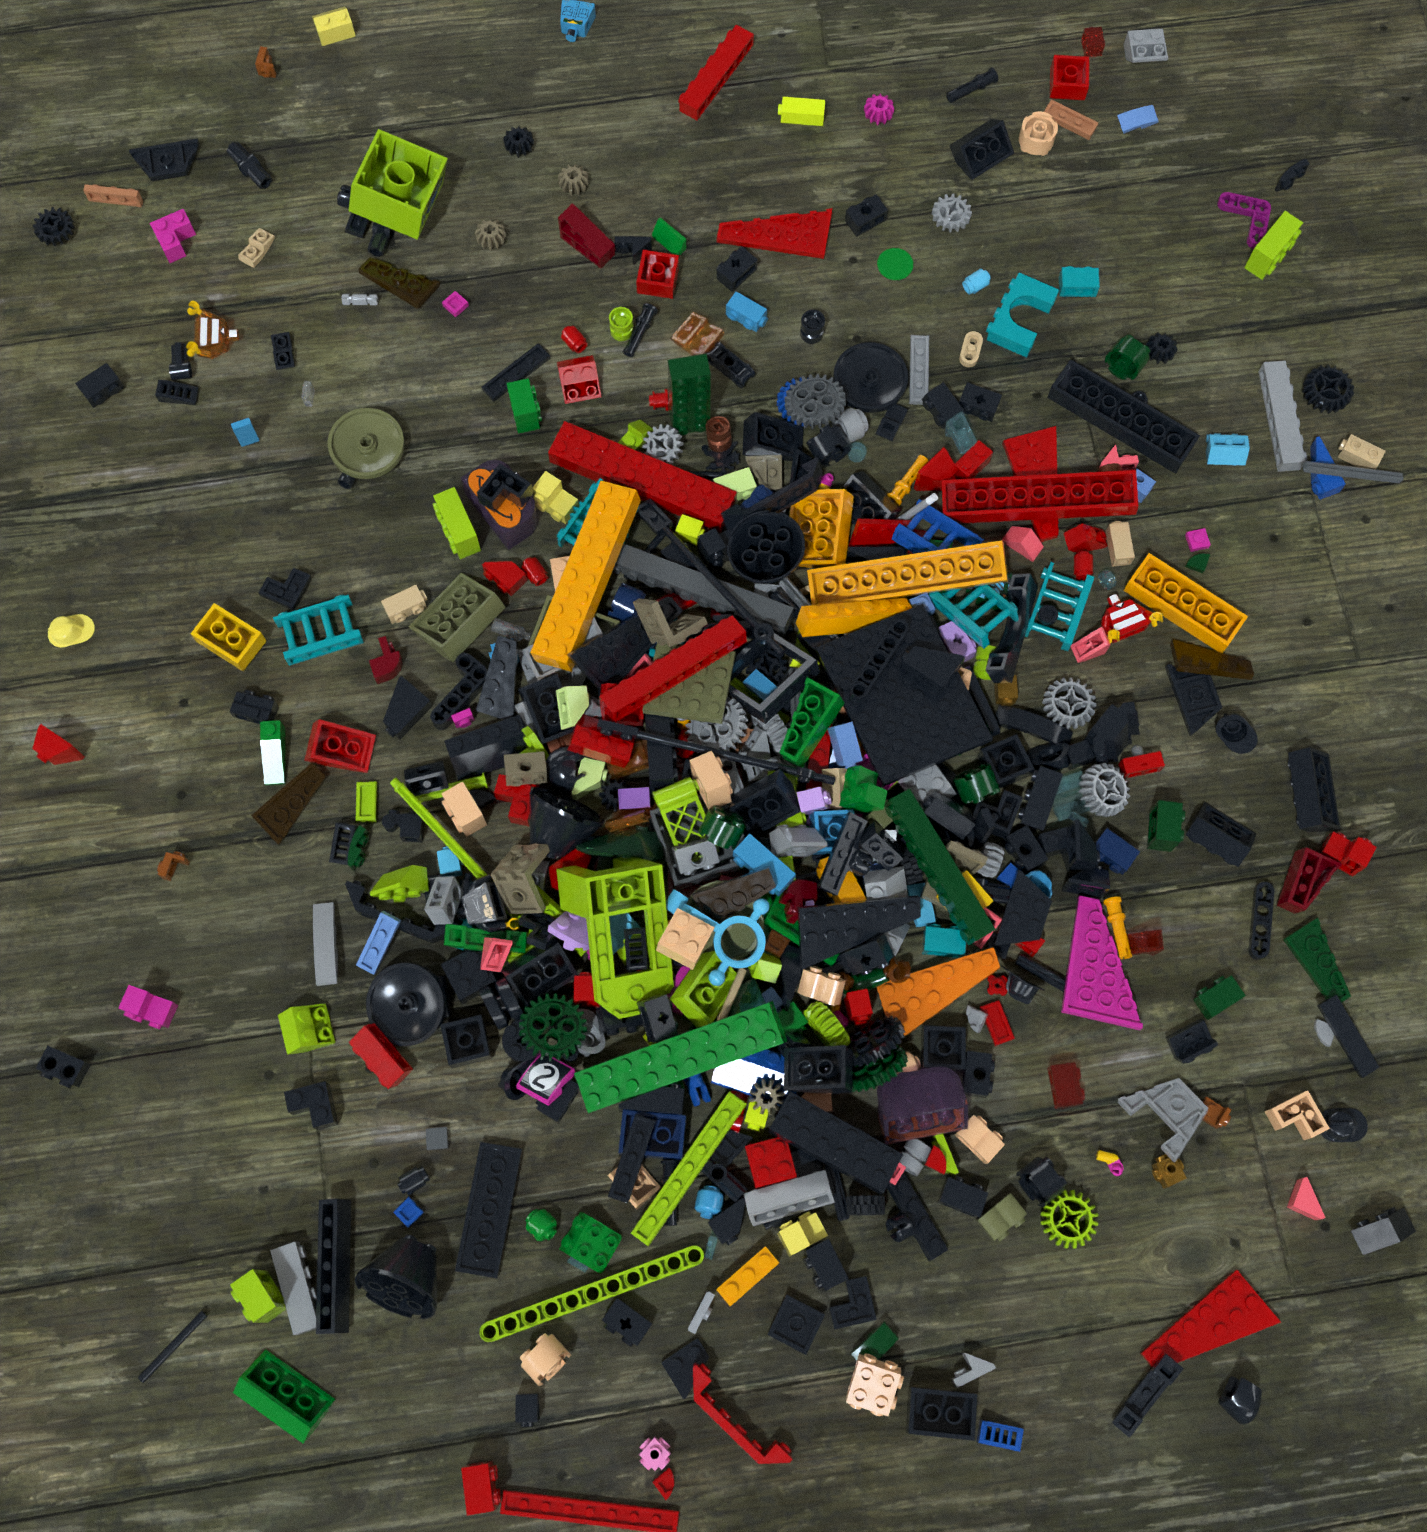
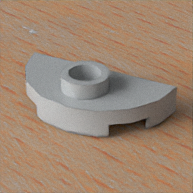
[688,1291,715,1334]

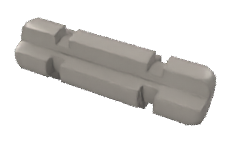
[341,294,378,305]

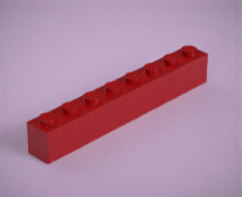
[599,615,747,723]

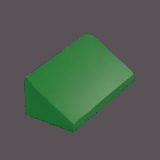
[652,218,686,256]

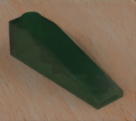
[576,824,665,861]

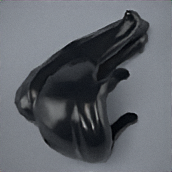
[546,747,586,794]

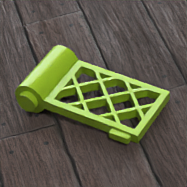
[652,777,720,862]

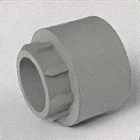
[832,408,868,443]

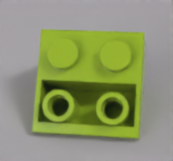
[370,865,429,902]
[278,1003,335,1055]

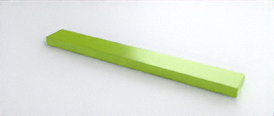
[631,1092,747,1247]

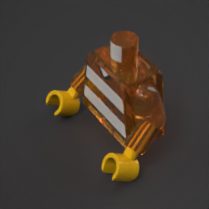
[186,301,239,359]

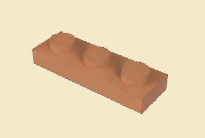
[1044,100,1098,140]
[83,184,143,207]

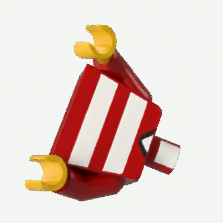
[1101,594,1163,644]

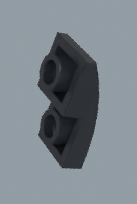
[1275,158,1310,192]
[271,332,295,370]

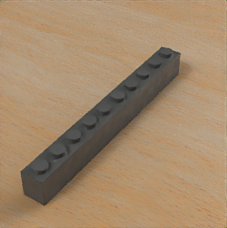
[612,543,794,636]

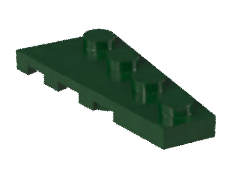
[1283,918,1351,1003]

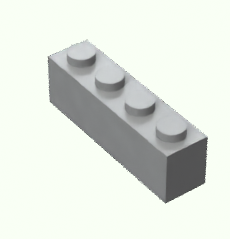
[744,1170,835,1226]
[270,1242,317,1335]

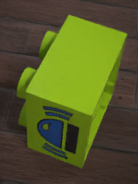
[348,129,448,240]

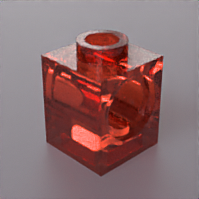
[1081,27,1105,57]

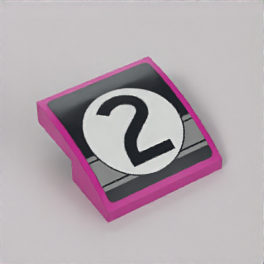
[516,1054,575,1106]

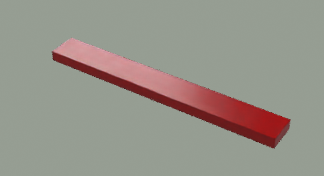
[500,1490,679,1532]

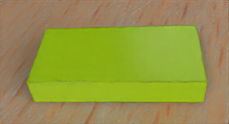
[356,782,378,822]

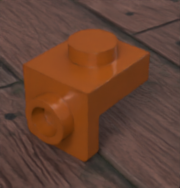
[157,851,190,881]

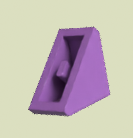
[618,787,652,809]

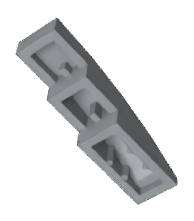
[313,902,338,986]

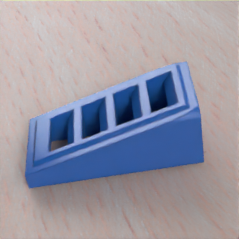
[976,1419,1024,1452]

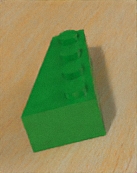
[779,677,844,768]

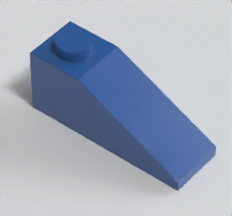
[1310,436,1346,500]

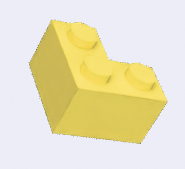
[532,471,579,524]
[777,1211,828,1257]

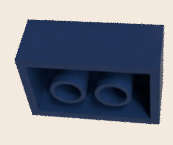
[618,1110,686,1161]

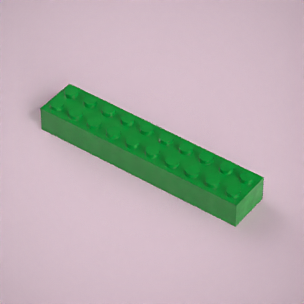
[574,1001,787,1113]

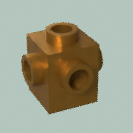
[1151,1154,1187,1189]

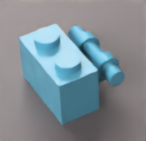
[1206,433,1250,466]

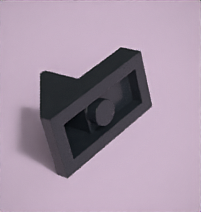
[615,236,652,265]

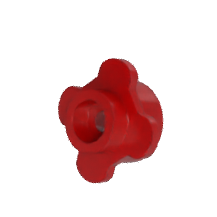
[987,975,1008,996]

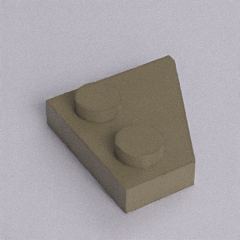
[746,455,782,493]

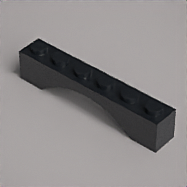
[985,574,1038,683]

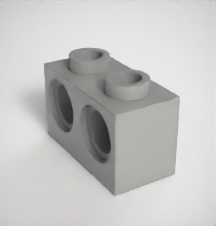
[424,876,464,925]

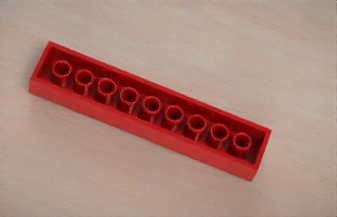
[548,421,737,533]
[942,470,1139,524]

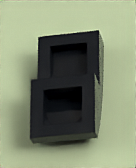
[875,404,908,442]

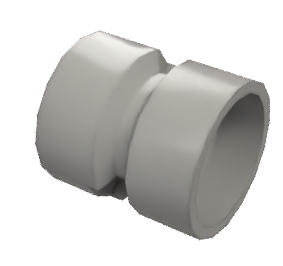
[900,1138,931,1176]

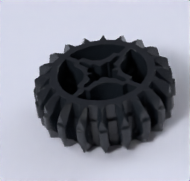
[1302,364,1354,414]

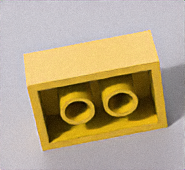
[190,603,266,671]

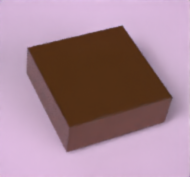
[764,929,790,958]

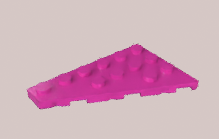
[1061,896,1143,1030]

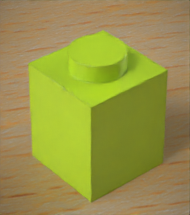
[748,953,782,983]

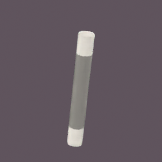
[895,493,938,520]

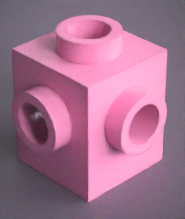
[639,1437,671,1471]

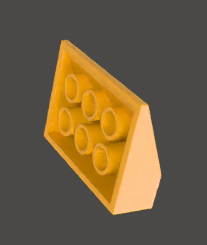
[789,489,854,569]

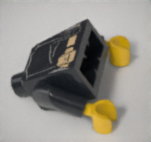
[456,874,519,932]

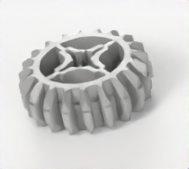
[1042,677,1096,729]
[751,712,787,755]
[1078,763,1130,817]

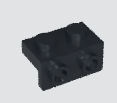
[1165,1018,1218,1064]

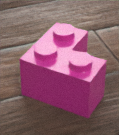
[150,209,196,263]
[118,985,178,1030]

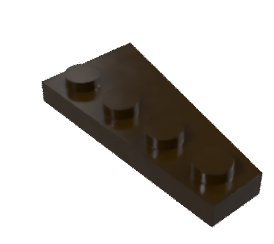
[358,257,440,309]
[1170,639,1254,680]
[251,762,326,845]
[692,866,777,924]

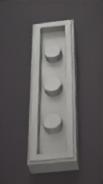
[909,335,929,405]

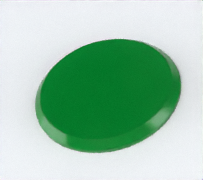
[877,248,913,280]

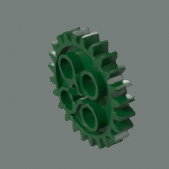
[519,993,587,1062]
[853,1045,908,1092]

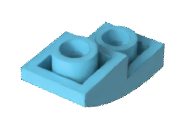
[907,883,936,927]

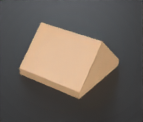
[608,1164,661,1210]

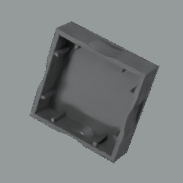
[649,795,746,891]

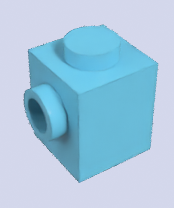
[437,846,464,877]

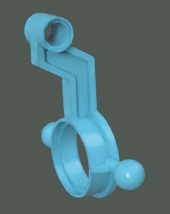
[666,889,769,986]

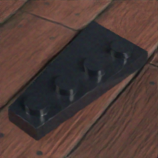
[476,636,518,720]

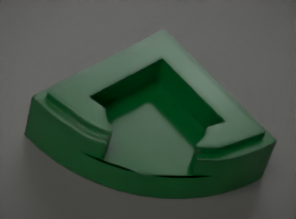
[1185,553,1210,574]

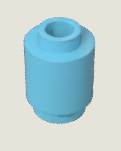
[962,269,991,295]

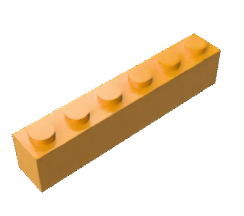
[796,597,912,637]

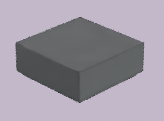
[426,1127,449,1151]

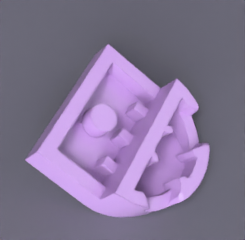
[547,911,589,951]

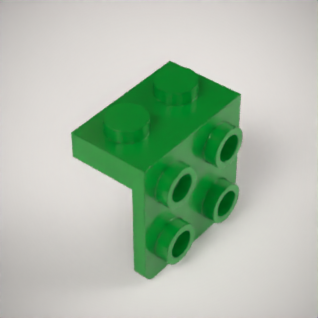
[559,1211,622,1273]

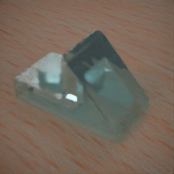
[945,411,977,454]

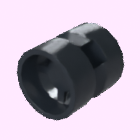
[800,310,825,344]

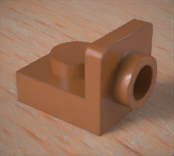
[255,46,276,78]
[1202,1097,1232,1129]

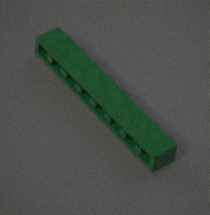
[884,788,996,945]

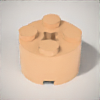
[1019,111,1058,156]
[520,1333,571,1386]

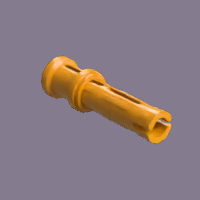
[887,455,929,506]
[1103,897,1132,960]

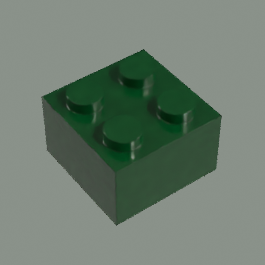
[1147,800,1185,852]

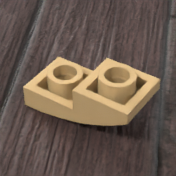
[238,228,275,268]

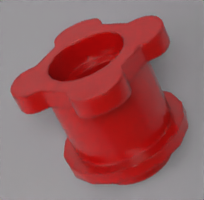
[649,389,668,411]

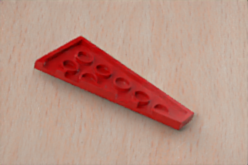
[717,208,833,259]
[1002,426,1059,542]
[1140,1270,1281,1367]

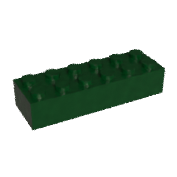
[668,354,711,436]

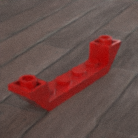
[693,1362,793,1464]

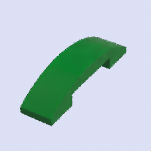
[444,924,527,953]

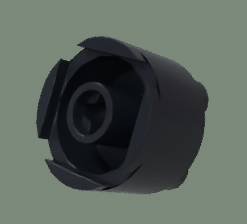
[806,425,852,468]
[502,1020,544,1063]
[1016,1157,1067,1207]

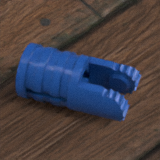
[684,1073,711,1106]

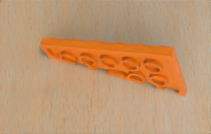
[877,947,1001,1036]

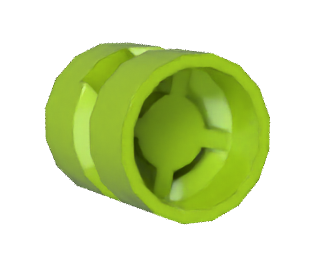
[609,307,634,341]
[973,645,997,680]

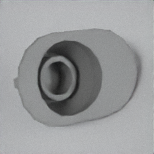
[570,1009,606,1057]

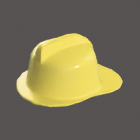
[48,614,95,648]

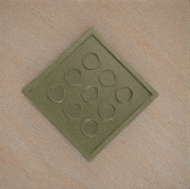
[642,642,736,724]

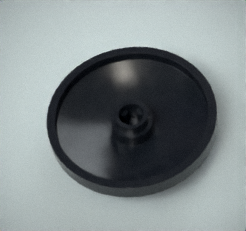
[833,342,908,413]
[366,962,447,1046]

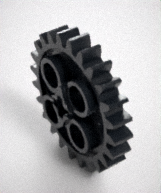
[847,1016,905,1067]

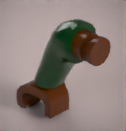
[838,956,911,994]

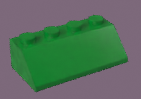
[233,1350,335,1444]

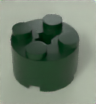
[1105,335,1150,380]
[953,764,1000,804]
[698,805,746,850]

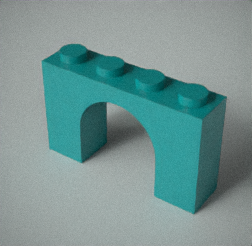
[986,273,1059,358]

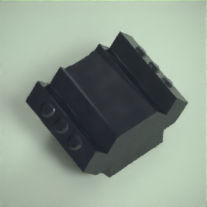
[1084,702,1140,765]

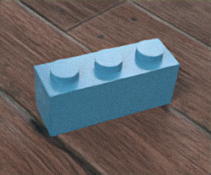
[733,834,796,897]

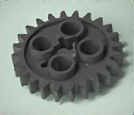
[784,374,846,429]

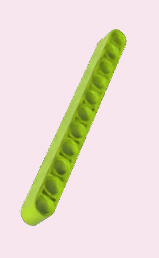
[479,1246,704,1342]

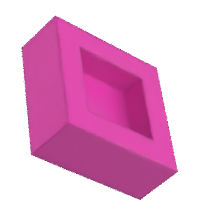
[442,291,469,317]
[1185,528,1211,552]
[451,708,475,728]

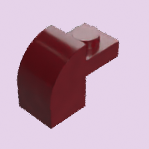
[369,636,403,684]
[779,880,817,924]

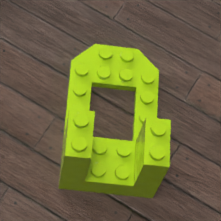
[556,856,674,1019]

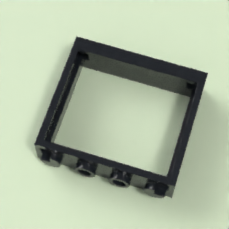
[728,633,820,724]

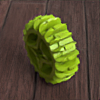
[804,1000,850,1046]
[1040,1190,1098,1249]

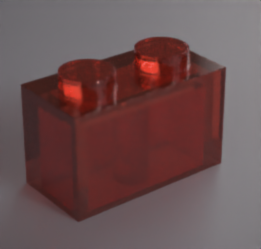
[1047,1062,1085,1110]

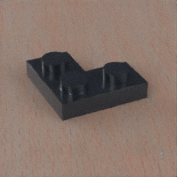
[258,568,312,610]
[519,913,557,950]
[829,1276,877,1330]

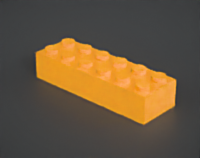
[1123,553,1248,653]

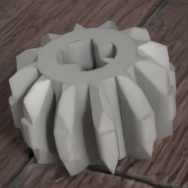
[977,842,1004,878]

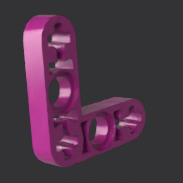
[1217,192,1271,249]

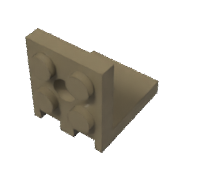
[633,598,708,647]
[920,841,988,909]
[491,843,550,914]

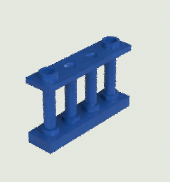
[892,499,984,554]

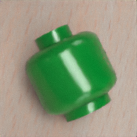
[525,1209,557,1241]

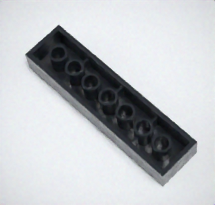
[1047,359,1200,474]

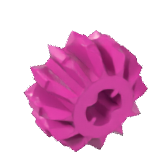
[864,93,894,126]

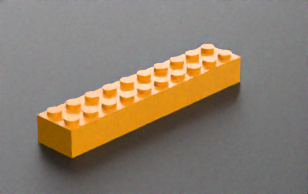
[530,481,641,672]
[807,541,1008,605]

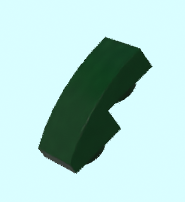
[348,825,369,872]
[851,1321,899,1360]

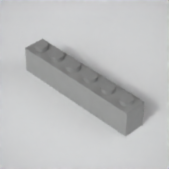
[1258,361,1307,472]

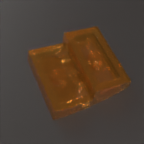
[671,312,724,356]
[605,809,650,832]

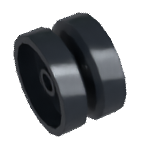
[478,977,524,1031]

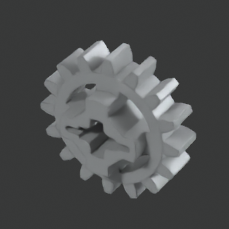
[932,194,972,232]
[642,424,684,464]

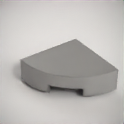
[966,1005,988,1033]
[1314,1019,1334,1047]

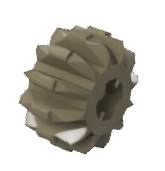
[558,164,589,196]
[475,218,506,251]
[749,1078,785,1115]

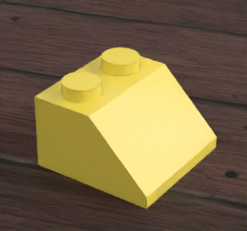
[312,7,355,46]

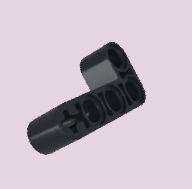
[430,653,487,730]

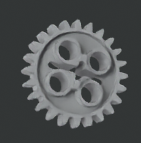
[685,697,748,754]

